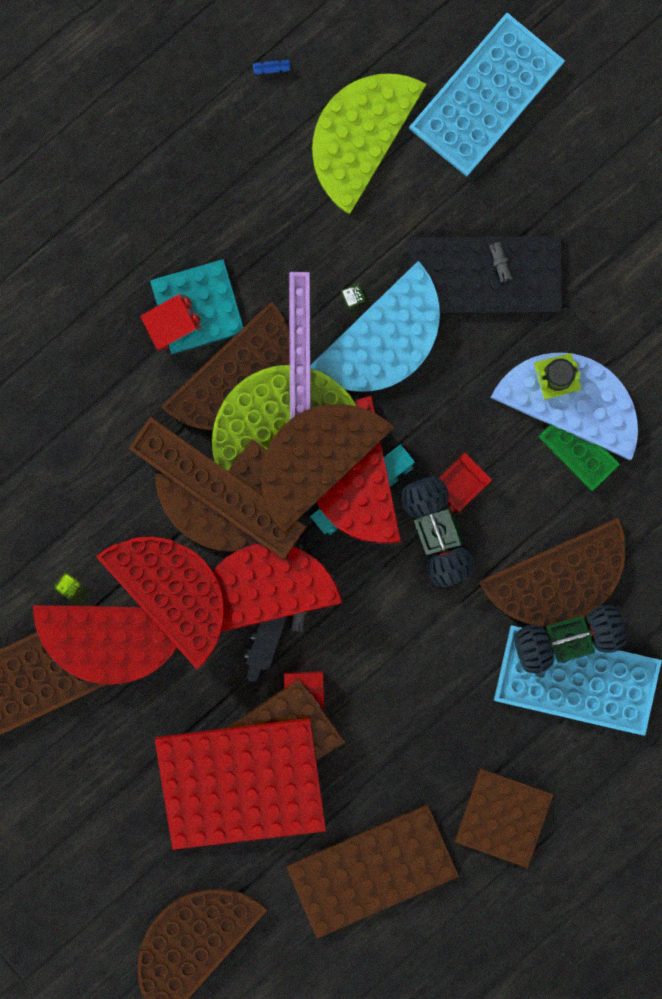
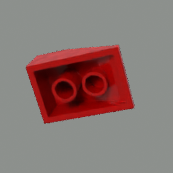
[284,671,324,710]

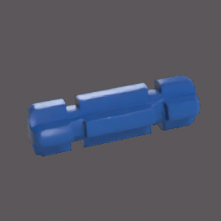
[253,60,290,74]

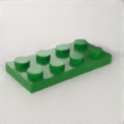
[538,424,620,491]

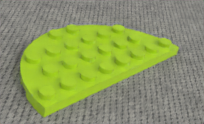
[312,74,426,215]
[212,365,356,471]

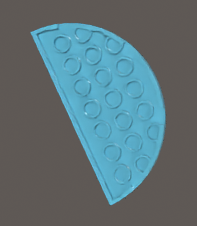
[310,261,440,391]

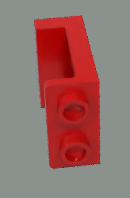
[140,294,202,350]
[440,453,492,513]

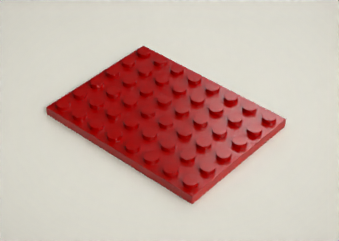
[155,718,326,850]

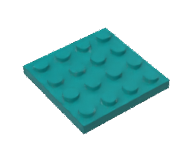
[150,260,243,354]

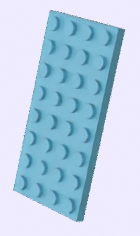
[409,13,565,177]
[494,625,662,736]

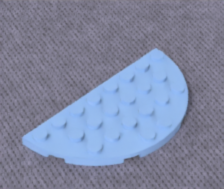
[491,353,638,460]

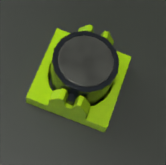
[534,353,582,400]

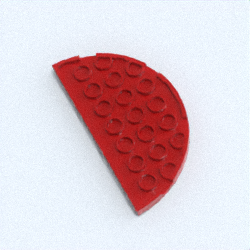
[317,396,401,544]
[96,537,224,670]
[212,544,343,632]
[33,605,177,685]

